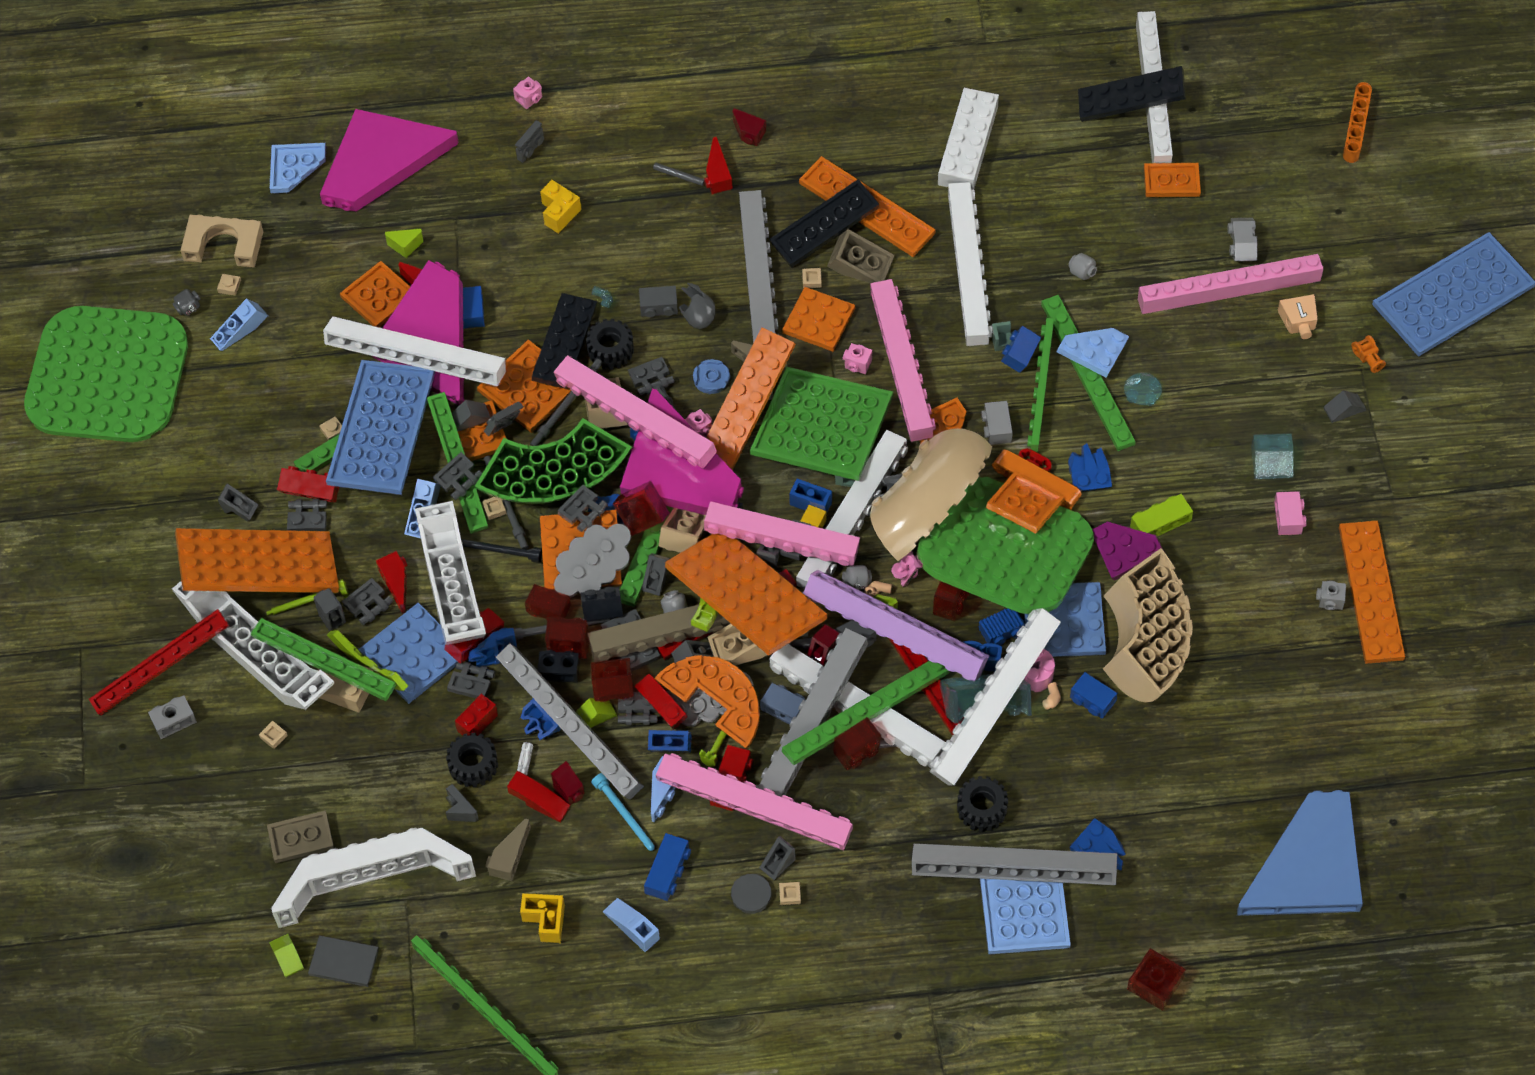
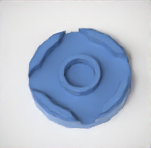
[693,359,730,394]

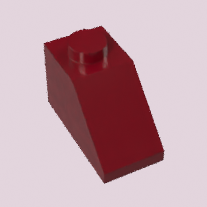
[732,108,766,146]
[807,624,839,666]
[551,761,585,805]

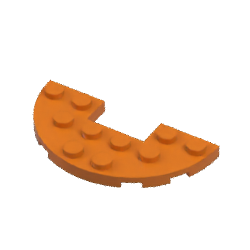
[654,655,760,749]

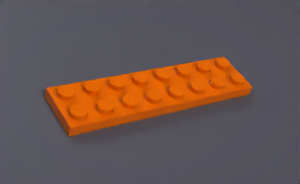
[799,156,936,257]
[706,327,796,470]
[1339,521,1405,664]

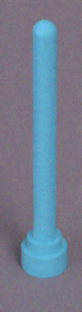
[591,773,655,851]

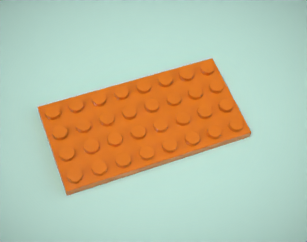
[175,528,339,593]
[665,534,827,655]

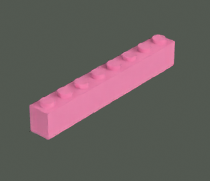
[704,501,860,566]

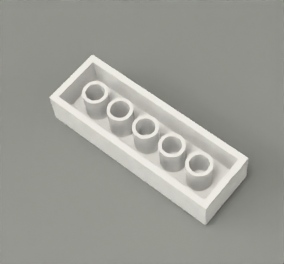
[938,88,999,189]

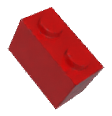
[455,693,498,736]

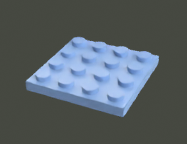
[980,879,1070,954]

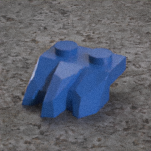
[1068,444,1112,491]
[468,628,517,667]
[521,698,561,740]
[1070,818,1126,870]

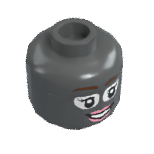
[172,289,201,316]

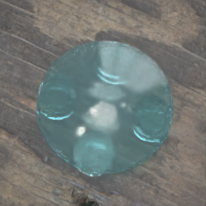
[1124,373,1162,406]

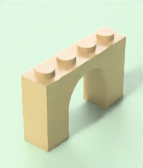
[181,215,263,268]

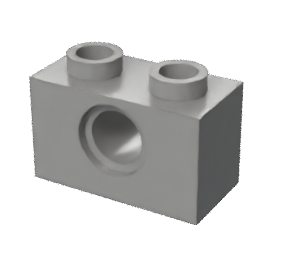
[148,695,197,739]

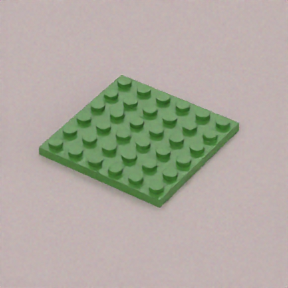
[750,367,893,481]

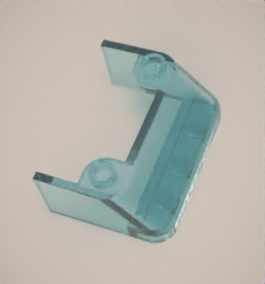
[940,674,1032,723]

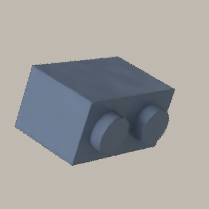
[760,683,805,725]

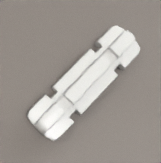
[517,742,533,775]

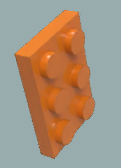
[1144,163,1201,197]

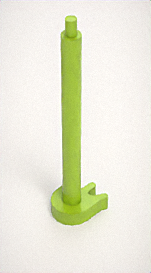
[266,579,349,615]
[699,730,727,767]

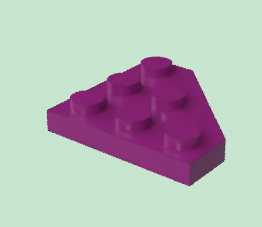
[1092,522,1165,581]

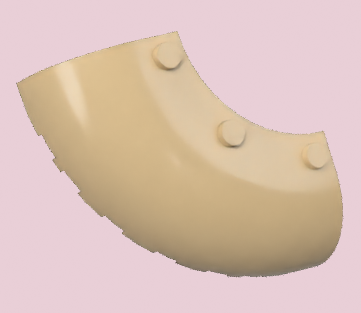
[870,429,992,561]
[1103,548,1193,702]

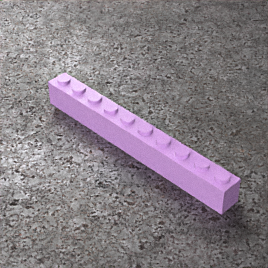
[803,570,989,681]

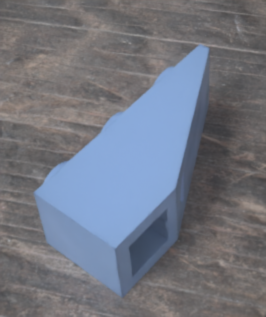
[210,299,268,351]
[404,479,441,538]
[651,756,676,823]
[603,898,660,952]

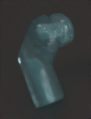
[592,286,613,308]

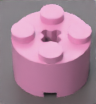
[1019,649,1055,692]

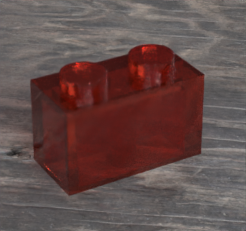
[525,584,571,623]

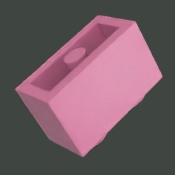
[1274,492,1306,535]

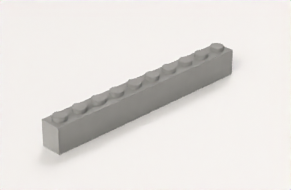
[739,190,779,343]
[756,628,868,797]
[496,643,644,800]
[912,844,1117,885]

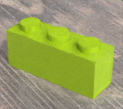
[1130,494,1193,537]

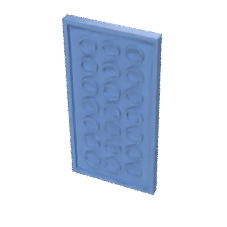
[1372,232,1535,357]
[326,360,435,495]

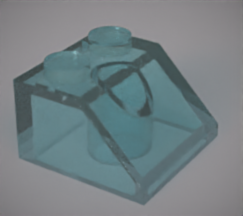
[1251,434,1293,479]

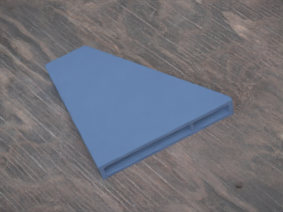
[1237,790,1363,915]

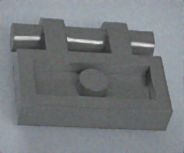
[628,357,674,396]
[433,452,482,501]
[558,485,608,532]
[287,499,327,531]
[342,578,393,626]
[447,662,495,698]
[618,692,658,725]

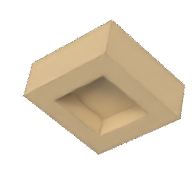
[802,268,821,288]
[217,274,241,296]
[319,417,342,440]
[482,497,506,520]
[259,721,288,749]
[779,882,801,905]

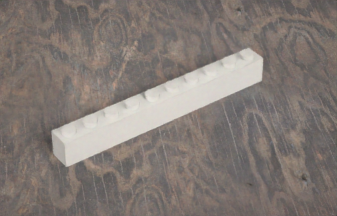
[1136,11,1173,163]
[948,182,992,346]
[323,316,506,386]
[796,430,908,589]
[929,608,1061,785]
[770,644,945,768]

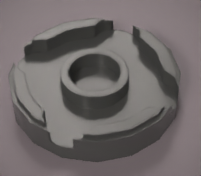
[731,874,771,914]

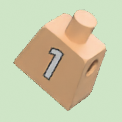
[1278,294,1317,339]

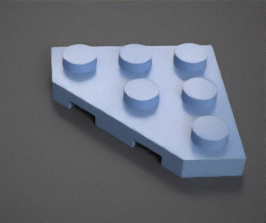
[270,143,326,193]
[1057,328,1129,377]

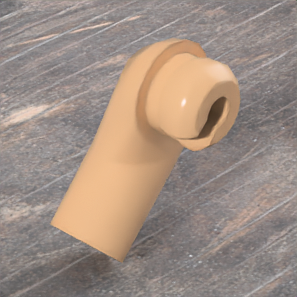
[864,581,892,597]
[1042,682,1061,710]

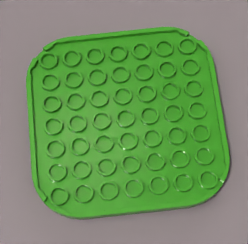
[24,306,188,442]
[917,477,1094,614]

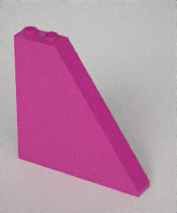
[320,109,459,212]
[372,260,464,406]
[620,388,744,515]

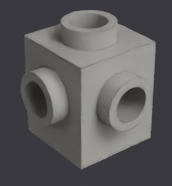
[1316,581,1346,610]

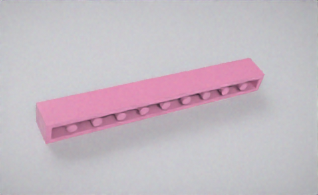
[1138,254,1323,314]
[870,279,936,442]
[554,355,717,468]
[656,753,853,851]

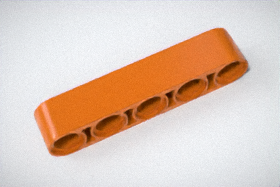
[1343,82,1372,163]
[992,450,1082,510]

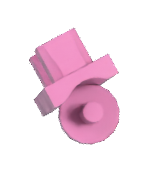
[891,551,923,587]

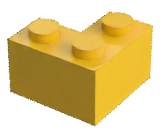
[540,180,581,234]
[520,893,565,943]

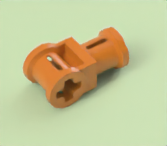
[1351,335,1386,373]

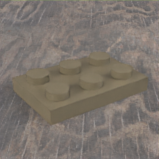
[267,810,334,863]

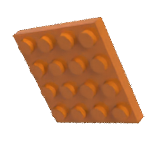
[477,340,571,433]
[540,510,622,592]

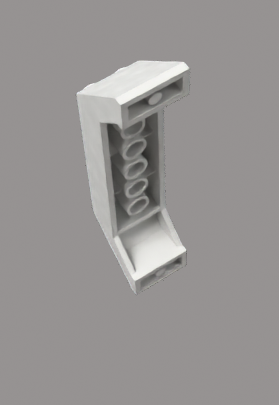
[415,501,486,645]
[172,582,335,710]
[271,828,476,928]

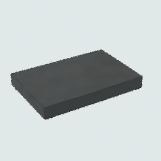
[308,936,379,987]

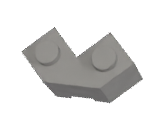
[1227,218,1257,261]

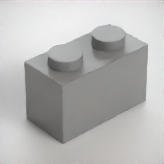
[981,401,1012,445]

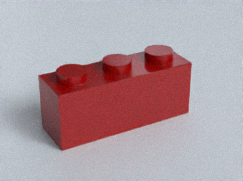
[277,466,339,503]
[444,608,504,664]
[710,745,753,811]

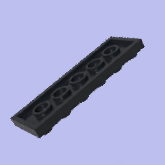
[1078,66,1186,122]
[770,179,880,268]
[532,293,597,389]

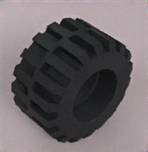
[586,319,634,370]
[446,733,498,788]
[957,776,1008,832]

